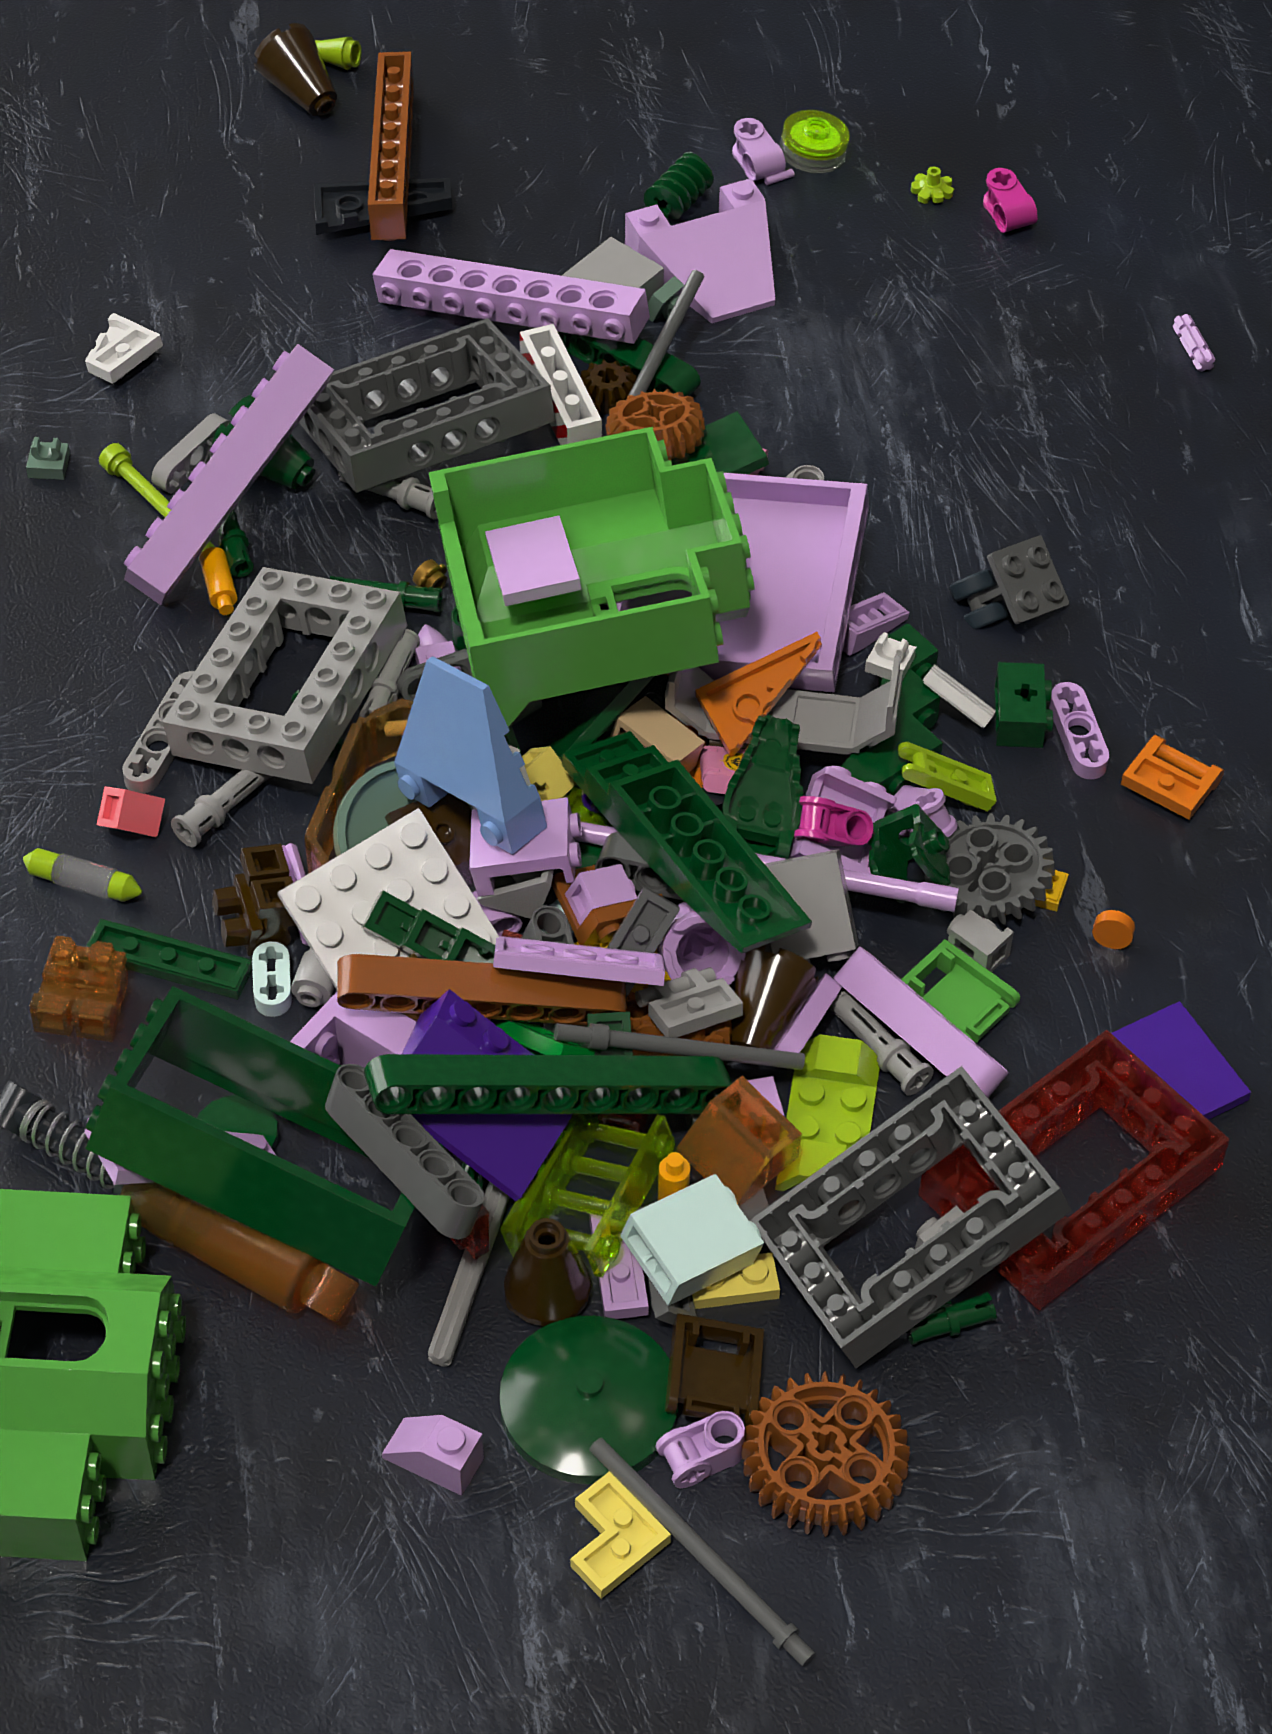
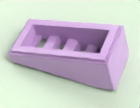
[842,592,910,656]

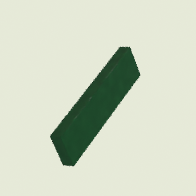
[84,918,253,1000]

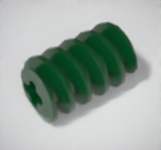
[644,152,714,220]

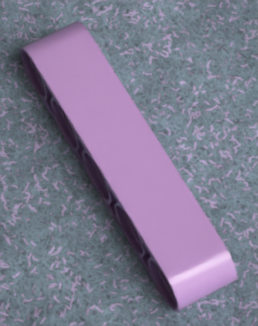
[833,946,1009,1098]

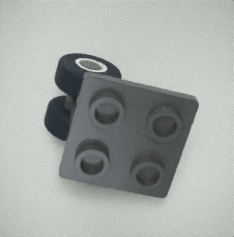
[949,535,1069,629]

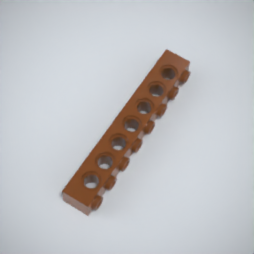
[368,52,414,241]

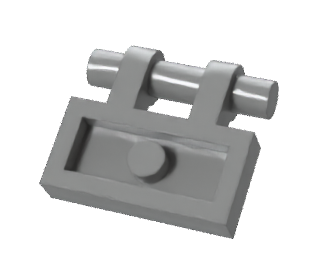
[635,967,743,1038]

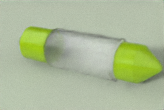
[23,848,142,902]

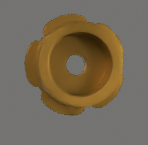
[413,559,447,588]

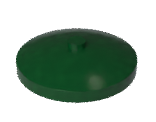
[500,1316,679,1484]

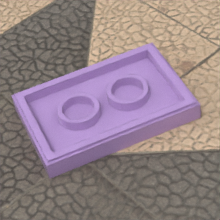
[485,516,581,606]

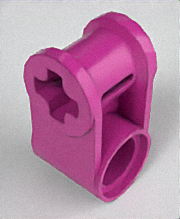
[983,168,1037,233]
[794,796,873,846]

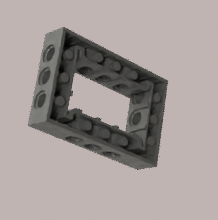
[299,318,555,493]
[749,1066,1072,1368]

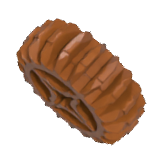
[606,389,705,460]

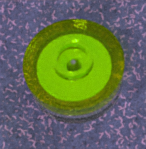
[779,110,850,173]

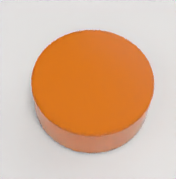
[1092,910,1135,949]

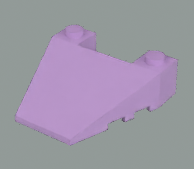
[625,178,775,323]

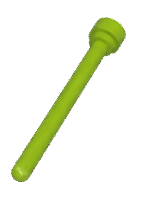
[99,443,215,553]

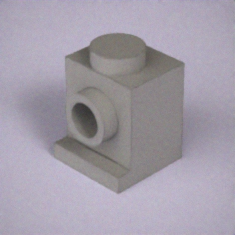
[947,910,1014,972]

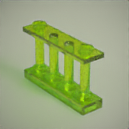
[500,1114,675,1278]

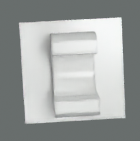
[865,632,916,681]

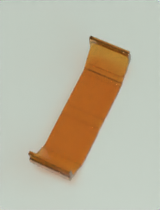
[305,699,413,874]

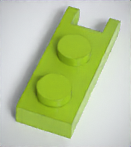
[898,742,997,812]

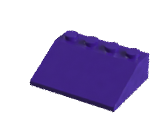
[402,989,572,1201]

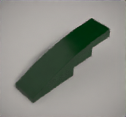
[361,890,496,964]

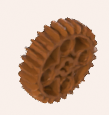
[741,1371,910,1537]

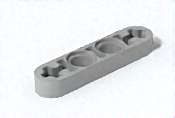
[122,671,195,794]

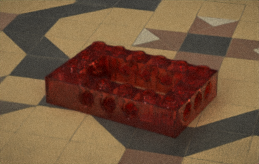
[919,1030,1230,1310]

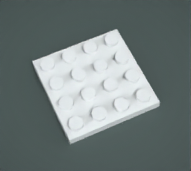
[277,808,499,990]

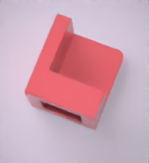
[97,786,165,837]

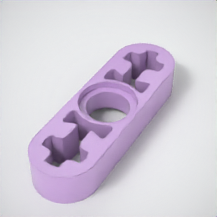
[1049,682,1109,779]
[773,973,842,1053]

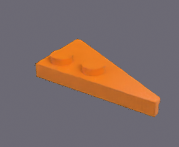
[695,632,822,757]

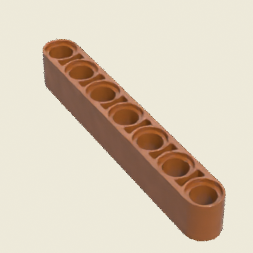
[337,954,627,1025]

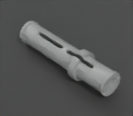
[359,629,420,727]

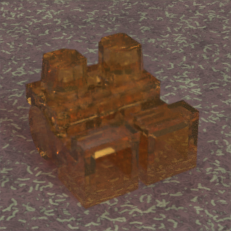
[29,936,128,1042]

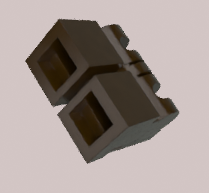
[212,843,296,956]

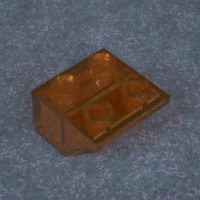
[677,1076,802,1206]

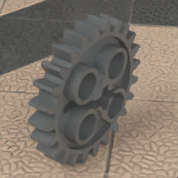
[925,813,1055,924]

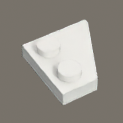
[85,313,163,384]

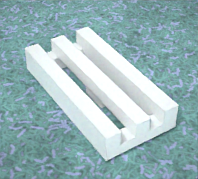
[922,664,996,727]

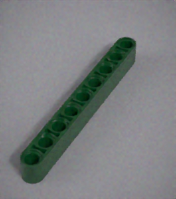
[364,1054,737,1114]

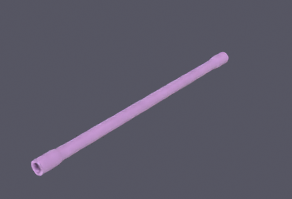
[575,822,959,912]

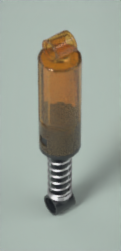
[0,1080,360,1323]

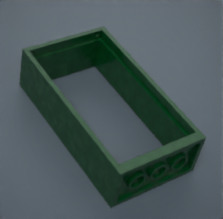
[85,986,443,1287]

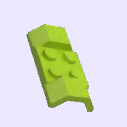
[775,1034,880,1191]

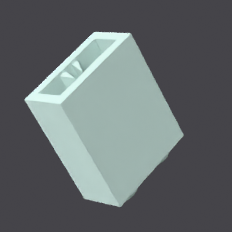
[620,1174,764,1306]

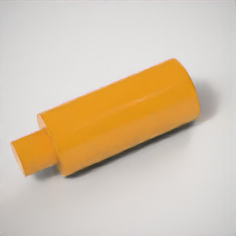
[199,547,237,615]
[658,1152,690,1201]

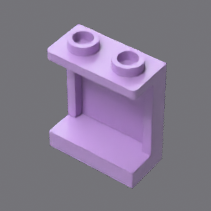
[788,766,897,874]
[470,797,582,897]

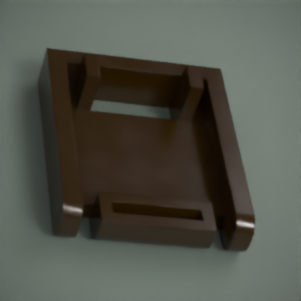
[665,1313,764,1427]

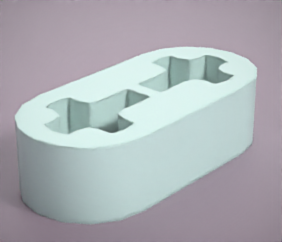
[252,941,292,1017]

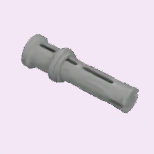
[339,472,437,520]
[171,770,273,847]
[829,991,934,1095]

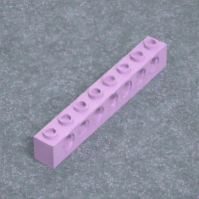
[372,249,650,344]

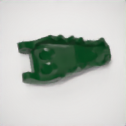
[721,715,803,859]

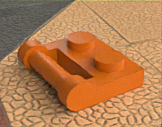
[1121,734,1224,820]

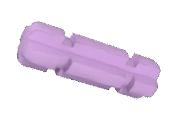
[1173,314,1215,372]

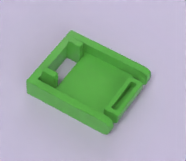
[901,939,1020,1042]

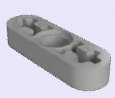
[151,413,230,494]

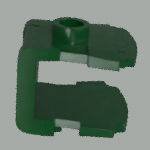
[868,804,951,905]

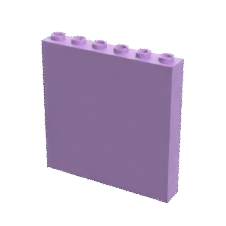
[607,473,869,692]

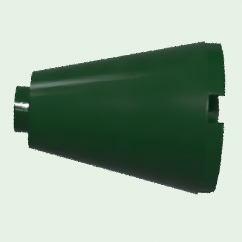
[211,395,315,489]

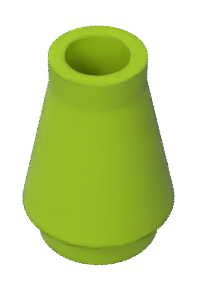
[315,37,362,70]

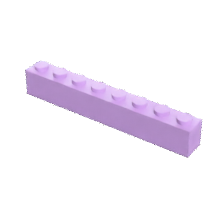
[124,344,334,605]

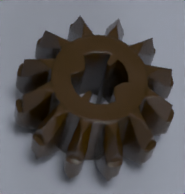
[580,359,637,416]

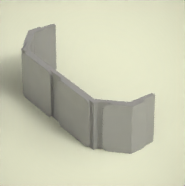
[665,655,903,754]

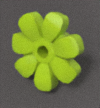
[911,167,954,204]

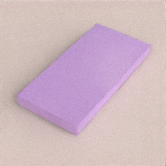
[493,936,665,986]

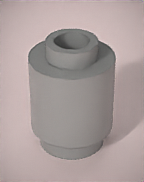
[291,948,335,1007]

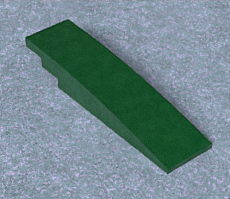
[561,731,812,954]

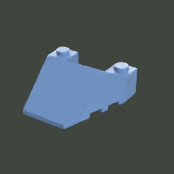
[394,656,547,854]

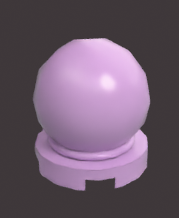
[657,902,745,985]

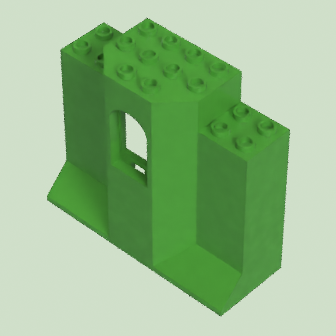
[428,427,755,727]
[0,1189,186,1561]

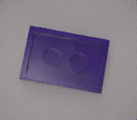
[1109,1001,1251,1134]

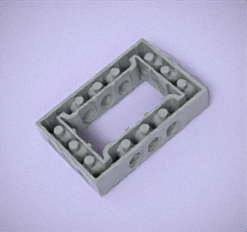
[162,567,407,784]

